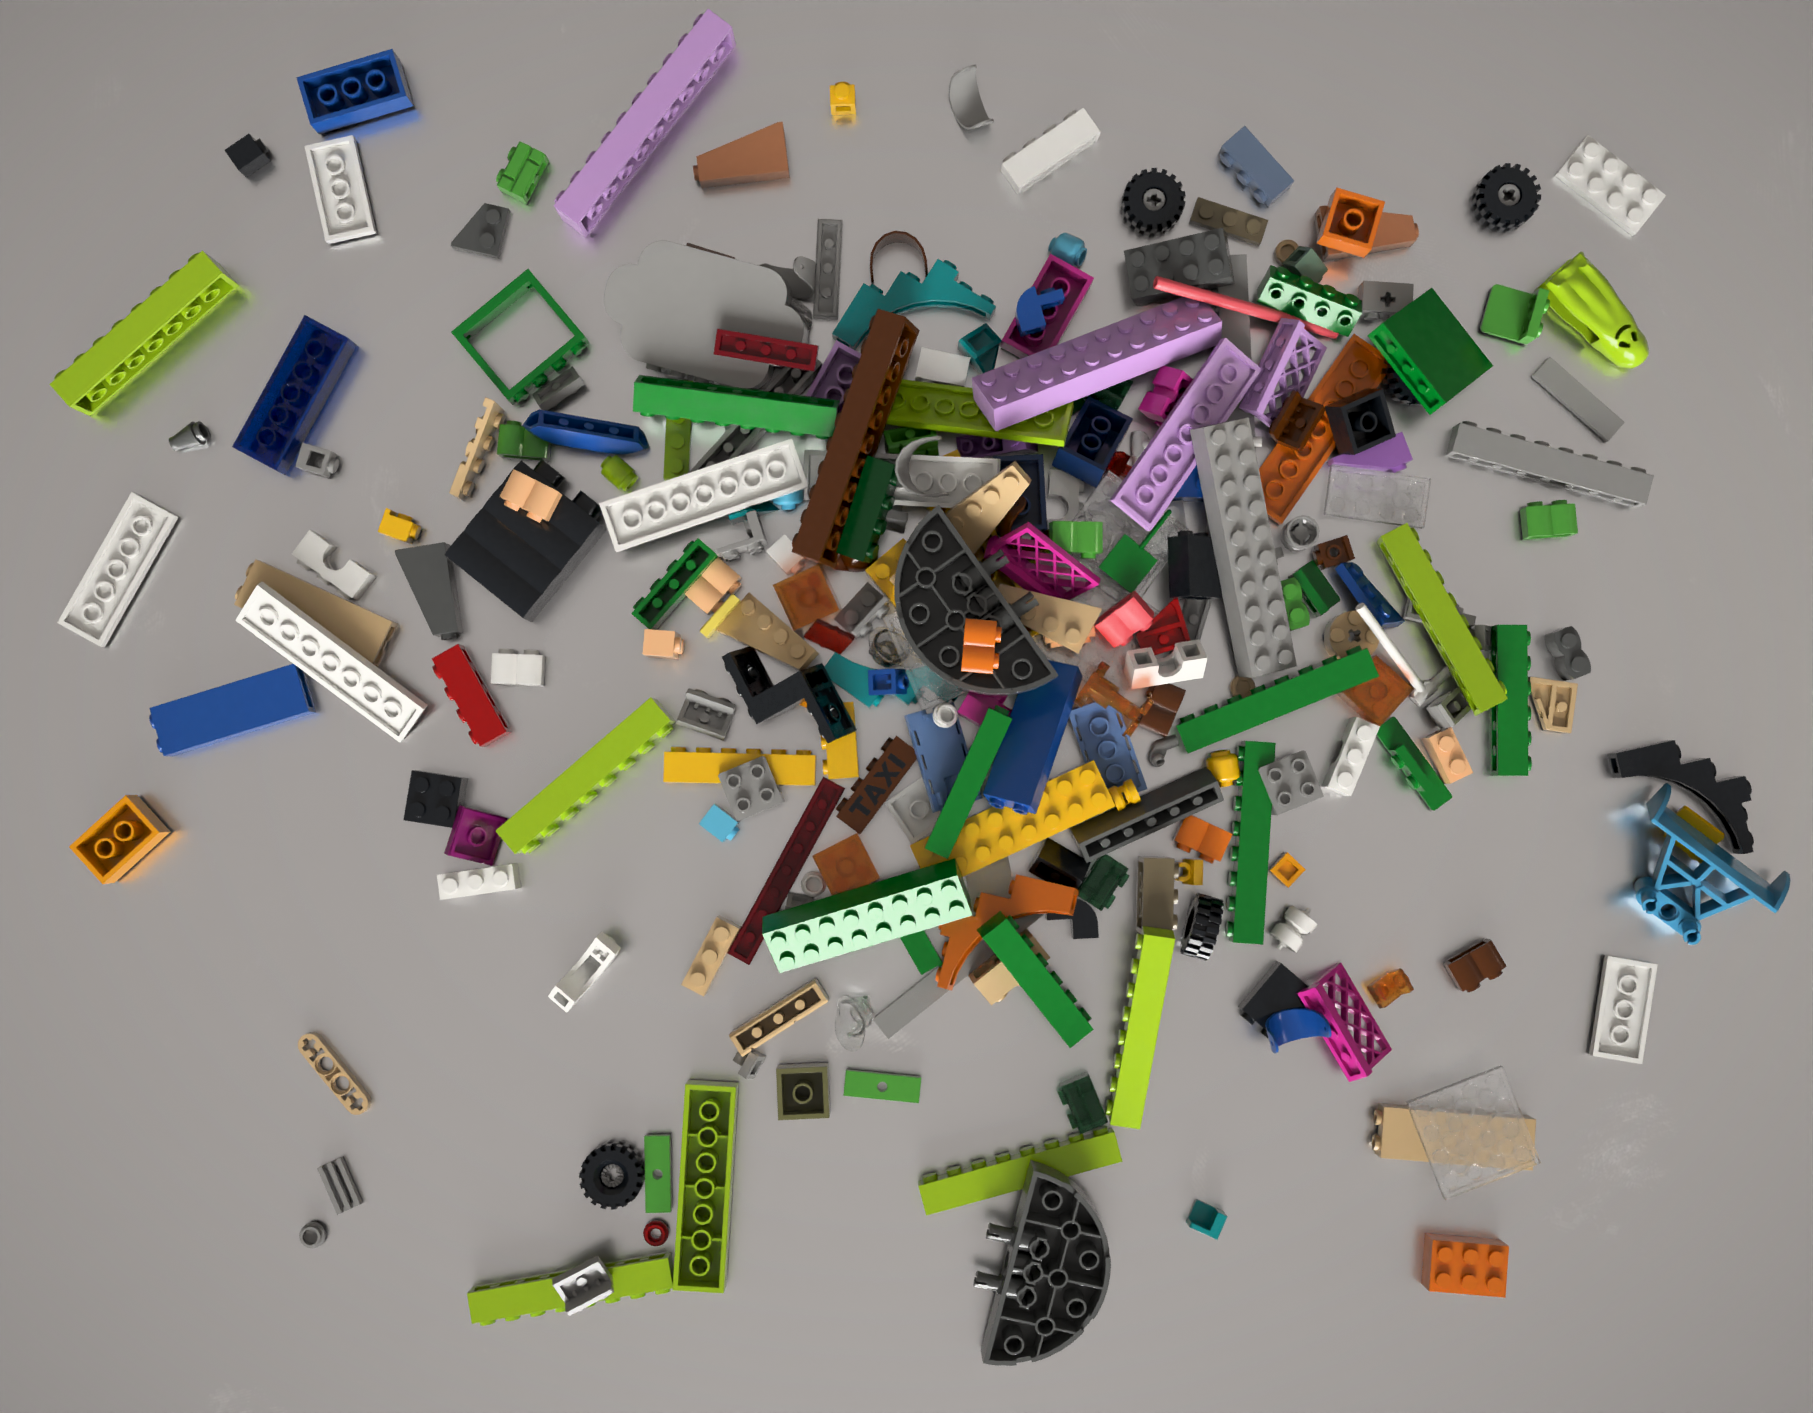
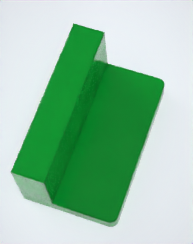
[1288,560,1340,617]
[900,930,943,975]

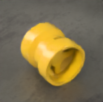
[1108,778,1141,812]

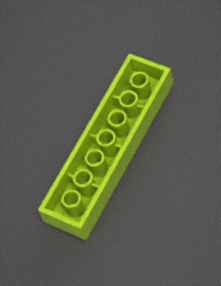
[49,250,239,416]
[496,697,676,854]
[673,1080,739,1293]

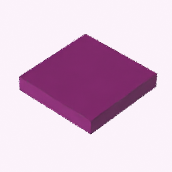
[444,805,507,866]

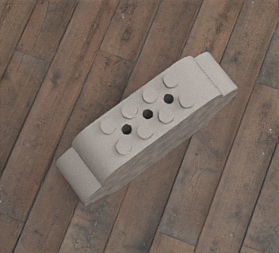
[604,240,809,390]

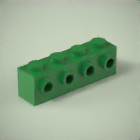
[1257,265,1362,337]
[631,538,718,630]

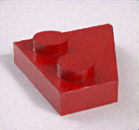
[1135,598,1191,655]

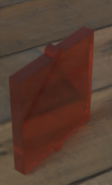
[804,618,855,654]

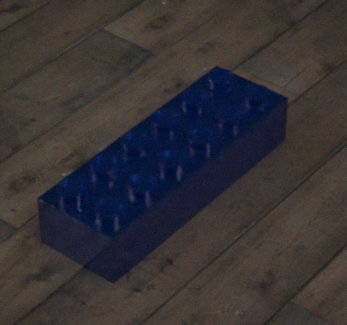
[232,315,357,475]

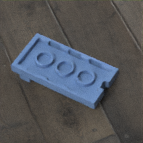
[1069,694,1147,793]
[904,702,982,813]

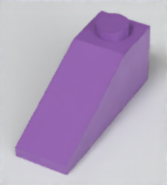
[1327,432,1413,473]

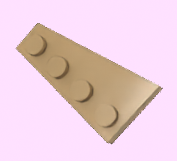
[449,397,505,501]
[945,461,1032,554]
[998,584,1102,654]
[716,593,819,671]

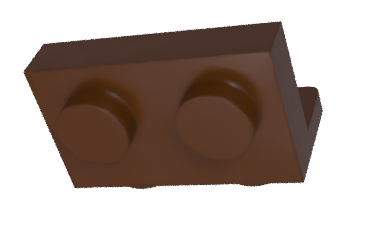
[1269,390,1325,452]

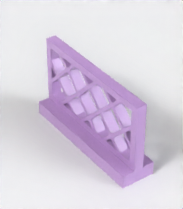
[1239,318,1327,428]

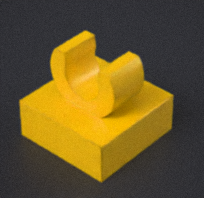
[1175,859,1203,885]

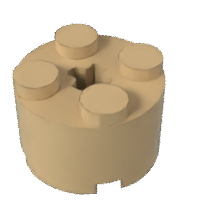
[1324,610,1379,659]

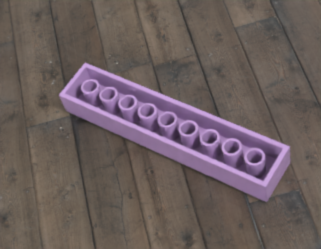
[554,9,736,238]
[972,297,1222,431]

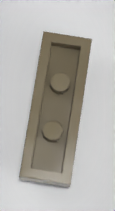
[1189,197,1268,246]

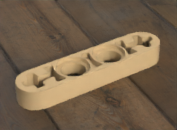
[298,1032,371,1115]

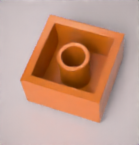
[1316,187,1385,258]

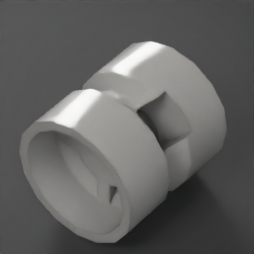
[1280,515,1320,552]

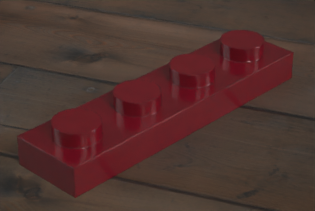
[714,329,819,371]

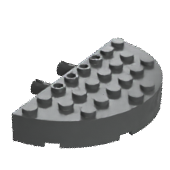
[894,505,1058,695]
[973,1160,1111,1366]

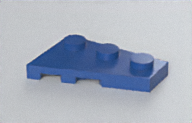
[1335,562,1405,629]

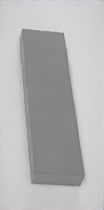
[813,219,843,320]
[1531,357,1625,442]

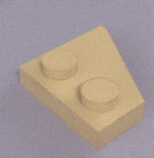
[1528,677,1578,733]

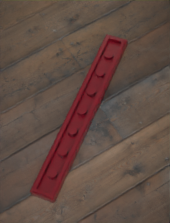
[728,776,845,965]

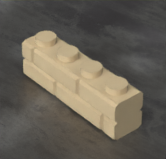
[729,978,829,1057]

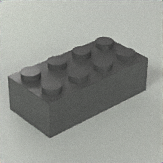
[1124,228,1235,306]

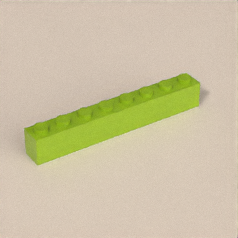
[1377,523,1508,716]
[1105,926,1175,1129]
[918,1126,1123,1216]
[467,1252,674,1326]

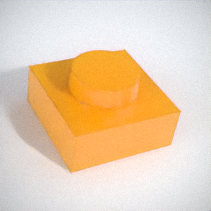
[1269,852,1306,888]

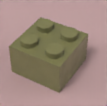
[776,1063,830,1120]

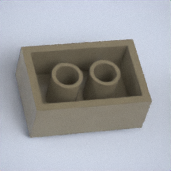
[1136,856,1179,934]

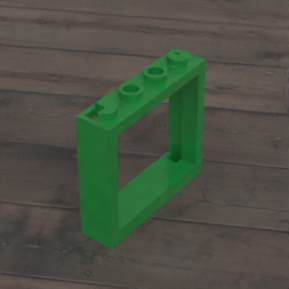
[451,269,589,405]

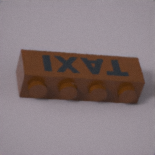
[836,736,917,834]

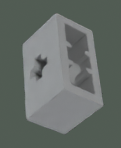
[1358,281,1414,321]

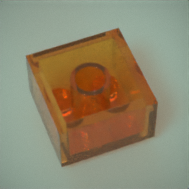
[773,564,842,631]
[1337,655,1414,726]
[812,833,880,895]

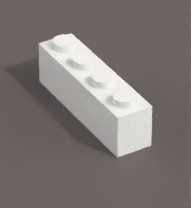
[1001,108,1101,195]

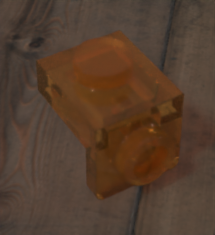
[1367,968,1414,1008]

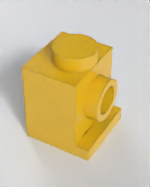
[830,82,856,115]
[378,508,421,544]

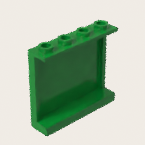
[1367,288,1493,415]

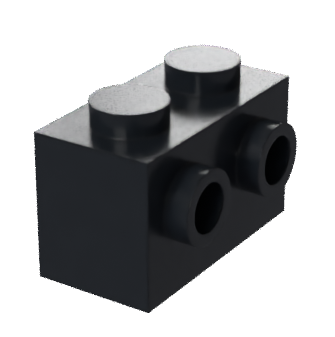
[1029,838,1091,889]

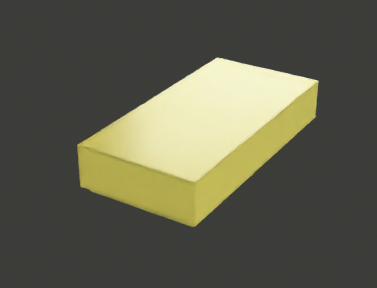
[700,594,741,639]

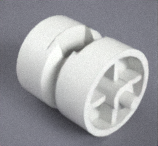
[1270,905,1318,953]

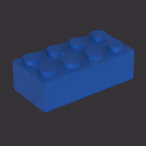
[296,49,414,134]

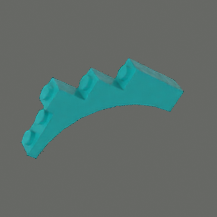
[832,259,996,350]
[825,652,963,708]

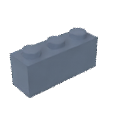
[1219,126,1294,207]

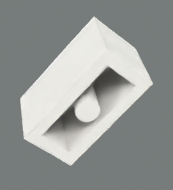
[915,347,971,387]

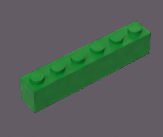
[1490,625,1532,776]
[977,911,1094,1048]

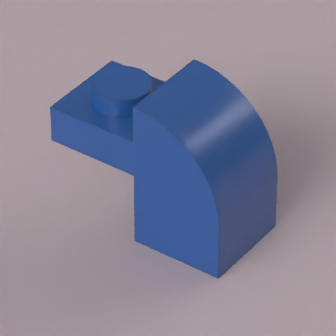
[1015,286,1065,337]

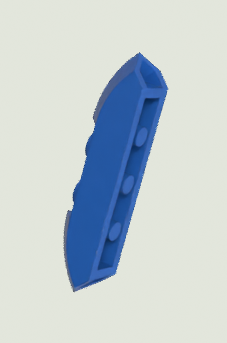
[522,409,649,454]

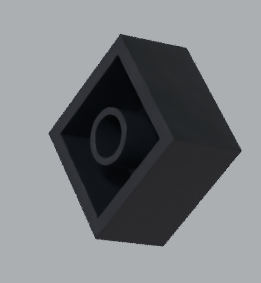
[1325,388,1396,455]
[403,770,468,828]

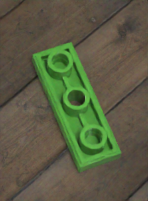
[843,1069,921,1103]
[644,1134,672,1213]

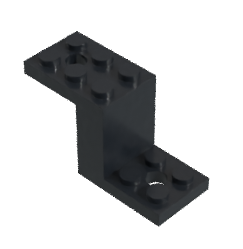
[722,646,857,743]

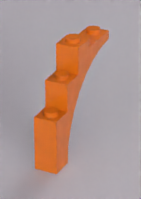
[936,874,1079,991]

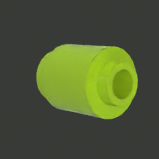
[600,455,638,491]

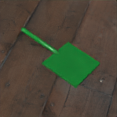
[1099,509,1172,593]

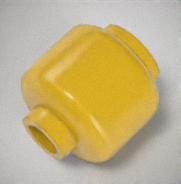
[1205,749,1240,787]

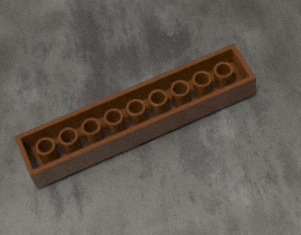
[792,309,920,569]

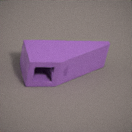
[956,435,1038,458]

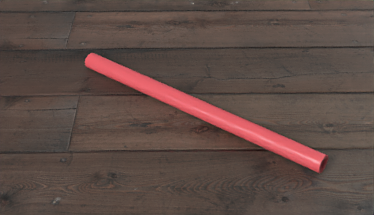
[1153,276,1339,339]

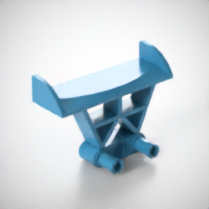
[1634,783,1791,945]

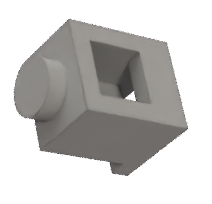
[295,443,339,478]

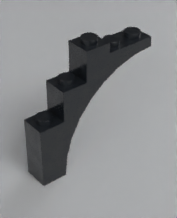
[1607,740,1754,854]

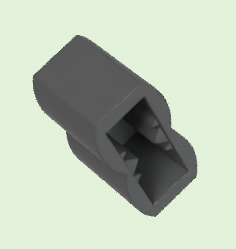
[1545,626,1591,681]

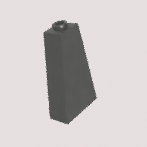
[395,542,463,640]

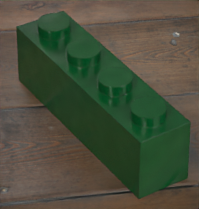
[836,455,900,563]

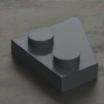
[451,203,510,259]

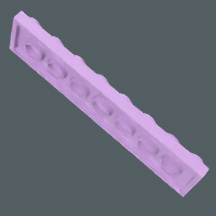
[1110,338,1262,531]

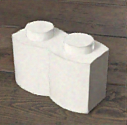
[491,649,545,686]

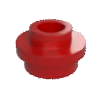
[643,1220,669,1246]

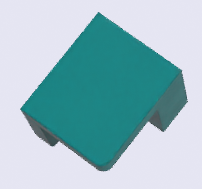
[1186,1199,1228,1240]

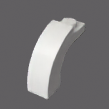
[548,932,621,1013]

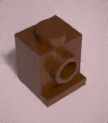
[1312,535,1355,570]

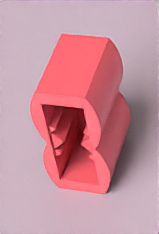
[1095,591,1154,648]

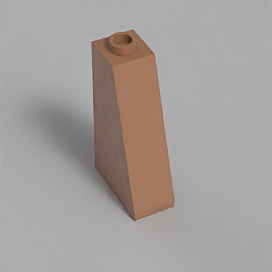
[693,122,790,188]
[1315,205,1419,262]

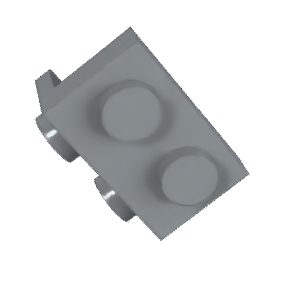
[676,688,735,741]
[552,1255,614,1316]

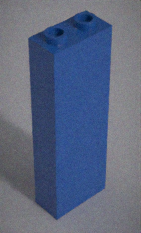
[983,660,1083,815]
[149,664,316,757]

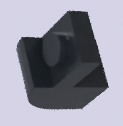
[1045,898,1099,939]

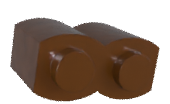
[1135,683,1186,738]
[1443,938,1507,992]

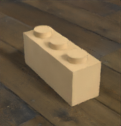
[681,915,741,997]
[968,928,1050,1006]

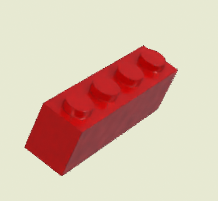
[432,644,511,747]

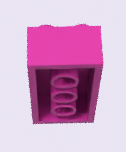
[1000,254,1094,359]

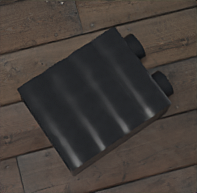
[444,459,607,622]

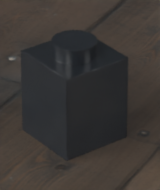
[225,134,271,178]

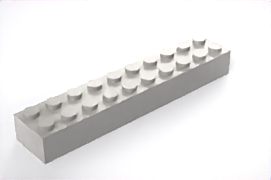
[1190,417,1297,678]

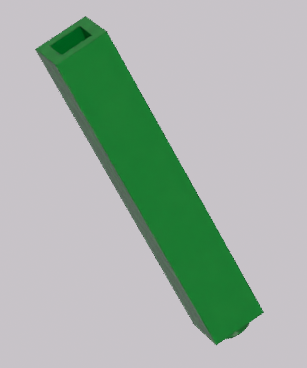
[925,705,1012,859]

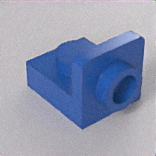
[868,669,909,695]

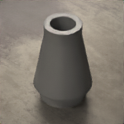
[169,421,210,451]

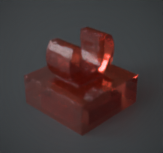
[1104,451,1132,478]

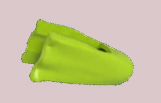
[1535,252,1649,369]

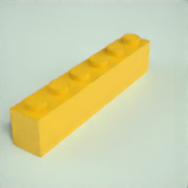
[663,747,817,786]

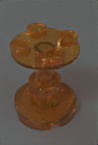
[1073,661,1155,737]

